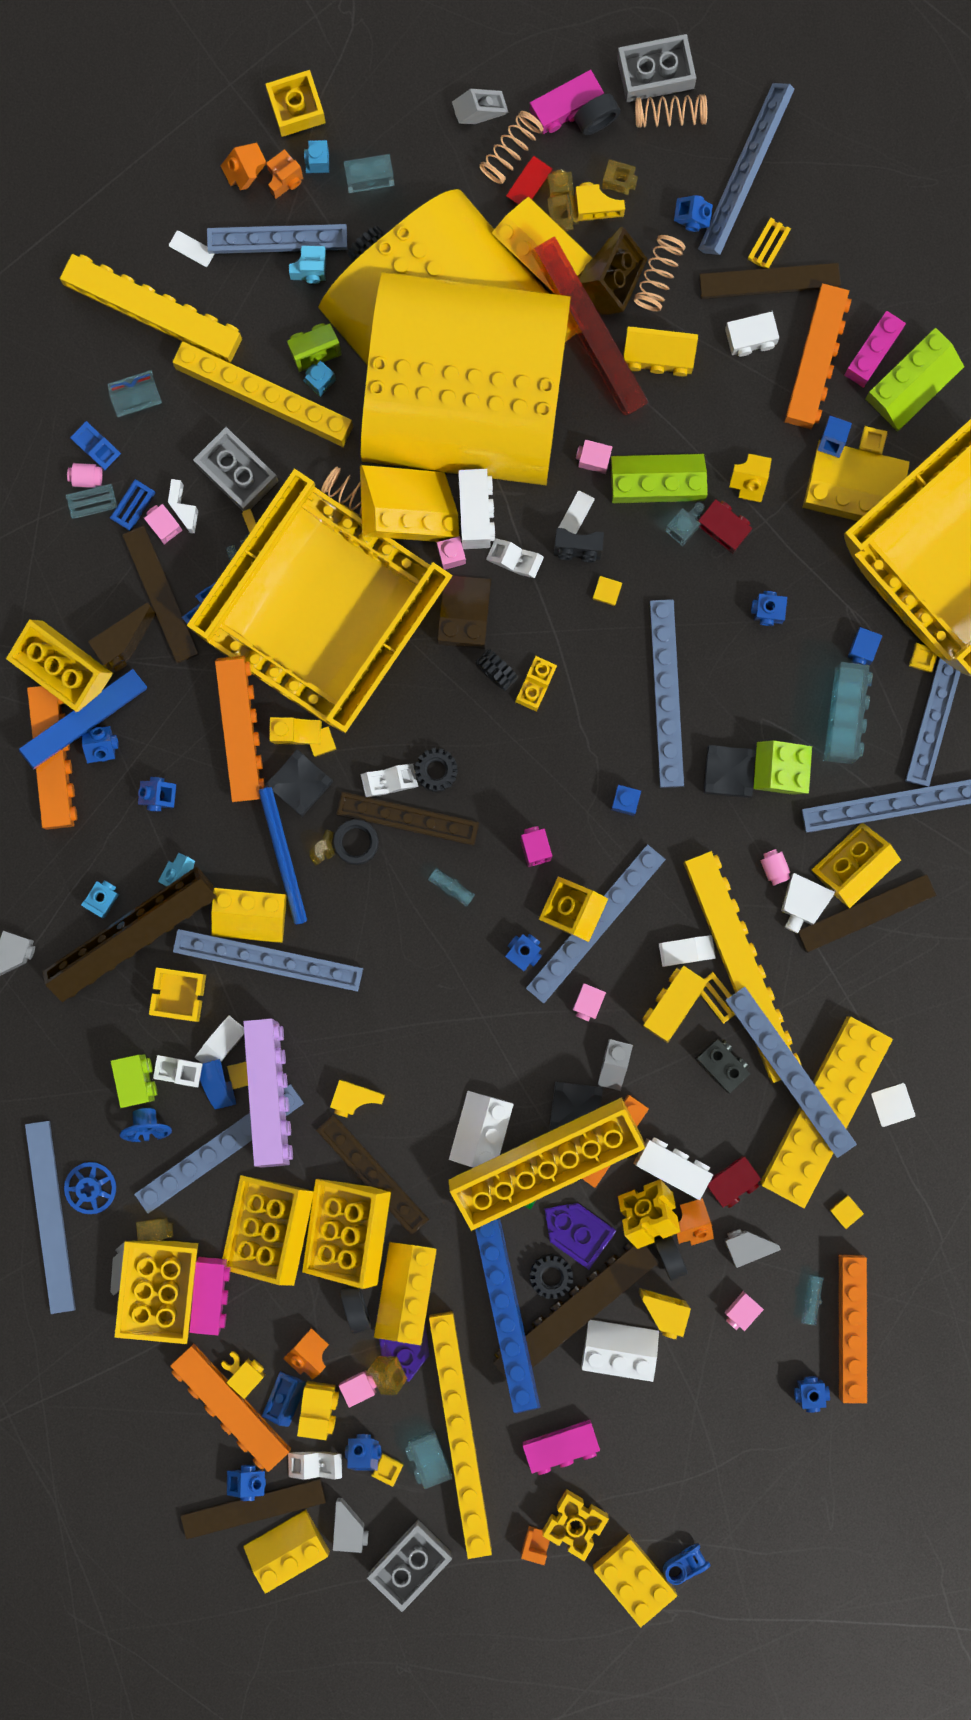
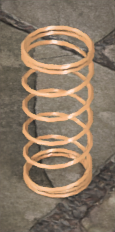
[635,94,707,128]
[480,111,544,184]
[633,235,686,311]
[321,467,362,518]

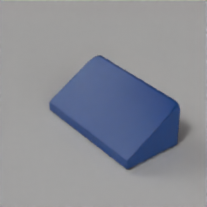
[262,1372,306,1427]

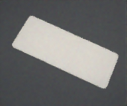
[169,231,214,267]
[559,491,594,534]

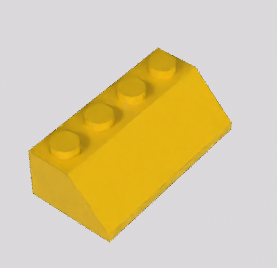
[492,197,592,296]
[6,619,113,712]
[374,1242,437,1345]

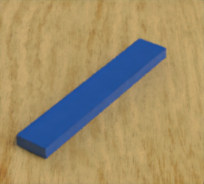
[19,669,147,770]

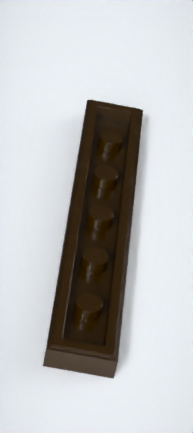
[699,263,841,299]
[122,526,199,664]
[337,792,479,846]
[798,874,937,953]
[316,1114,429,1235]
[181,1478,326,1540]

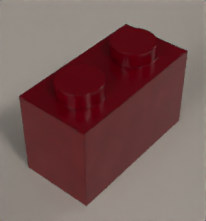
[696,499,752,554]
[707,1155,762,1208]

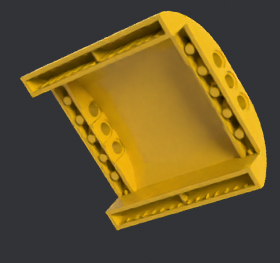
[318,189,580,366]
[361,272,571,485]
[844,419,971,677]
[187,468,453,733]

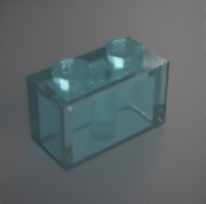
[344,154,395,193]
[405,1430,452,1489]

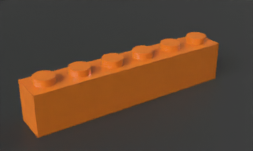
[785,283,852,429]
[215,656,265,802]
[27,686,77,830]
[839,1255,867,1403]
[171,1344,291,1472]

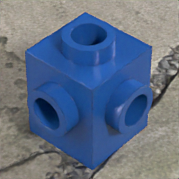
[674,195,713,232]
[751,591,787,626]
[82,726,119,763]
[138,777,176,812]
[505,934,542,972]
[794,1376,830,1413]
[345,1434,381,1471]
[227,1465,266,1501]

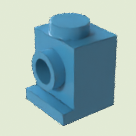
[304,140,329,173]
[303,361,336,397]
[81,880,119,918]

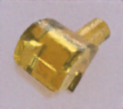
[310,830,335,865]

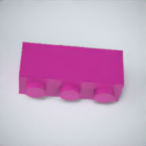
[530,70,604,134]
[845,311,906,388]
[520,826,552,867]
[189,1257,231,1335]
[522,1420,600,1475]

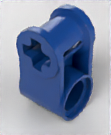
[663,1543,711,1585]

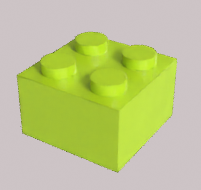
[754,741,812,794]
[111,1054,157,1108]

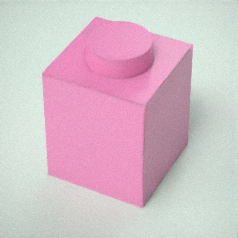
[576,440,612,474]
[144,504,182,544]
[437,536,466,570]
[573,984,606,1021]
[725,1291,764,1331]
[339,1370,378,1408]

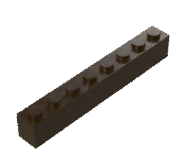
[42,866,217,1002]
[493,1241,659,1380]

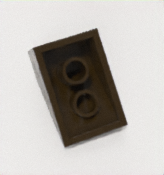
[577,227,647,315]
[438,576,491,649]
[88,602,156,671]

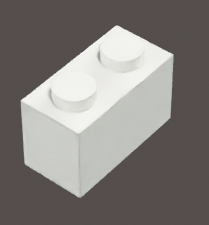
[725,311,779,357]

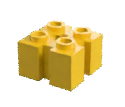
[618,1179,680,1249]
[297,1381,339,1440]
[542,1489,609,1561]

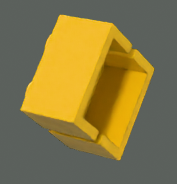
[149,968,206,1022]

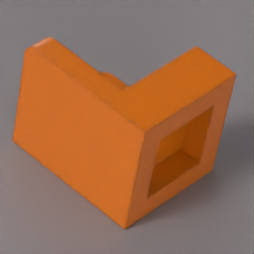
[521,1526,550,1565]

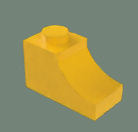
[575,182,625,221]
[270,717,322,745]
[330,1080,385,1117]

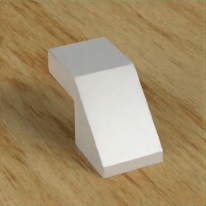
[168,479,198,534]
[486,538,544,578]
[361,764,418,797]
[659,935,716,967]
[195,1016,244,1064]
[153,1055,202,1087]
[288,1451,342,1480]

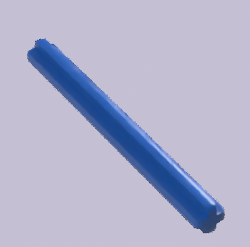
[259,787,307,924]

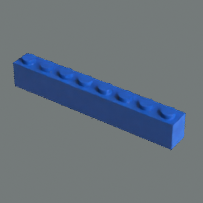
[475,1218,541,1413]

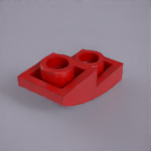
[506,156,553,205]

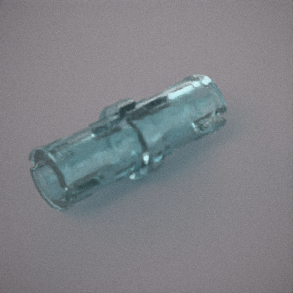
[428,868,475,907]
[801,1275,824,1326]

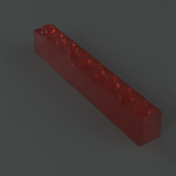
[530,236,649,415]

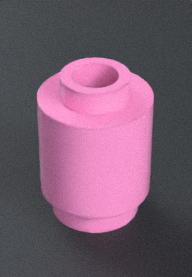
[67,463,102,488]
[760,849,791,886]

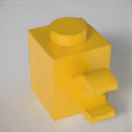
[221,1351,266,1399]

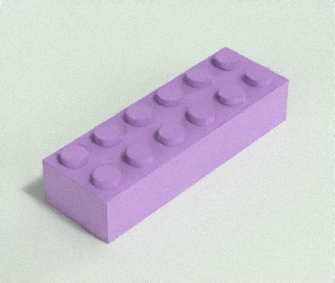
[243,1019,293,1168]

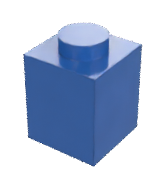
[818,416,852,458]
[847,627,882,666]
[611,785,641,816]

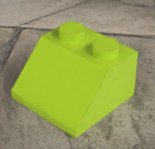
[287,323,342,372]

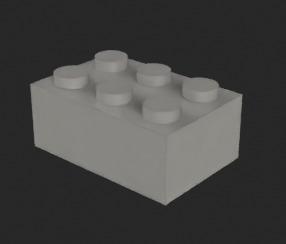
[617,34,696,102]
[193,427,278,511]
[367,1520,453,1612]

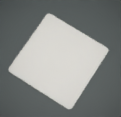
[871,1083,915,1127]

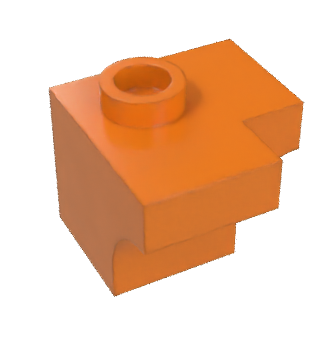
[221,143,267,190]
[266,149,303,199]
[676,1198,714,1246]
[283,1328,329,1380]

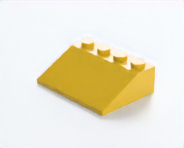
[802,440,910,521]
[360,465,459,542]
[222,1175,314,1286]
[302,1179,391,1289]
[115,1241,198,1344]

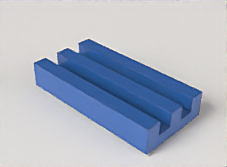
[110,479,155,531]

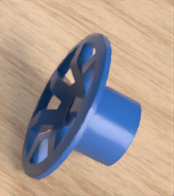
[120,1108,172,1142]
[64,1162,116,1214]

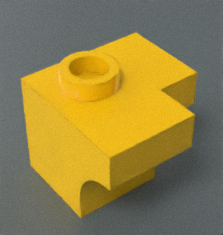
[729,454,772,502]

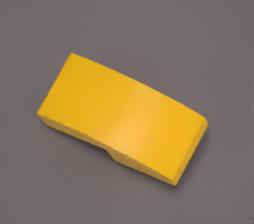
[516,656,557,712]

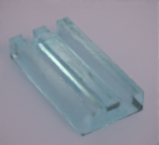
[66,484,117,519]

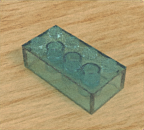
[824,662,873,764]

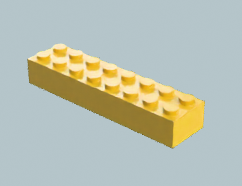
[759,1017,893,1208]
[449,1097,645,1231]

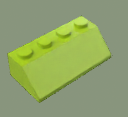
[865,328,964,431]
[611,454,708,503]

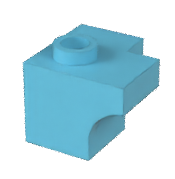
[289,246,326,284]
[158,853,195,886]

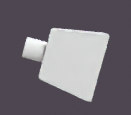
[781,873,835,933]

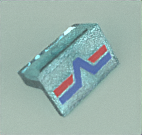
[107,370,162,417]

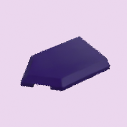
[544,1203,616,1270]
[376,1313,430,1382]

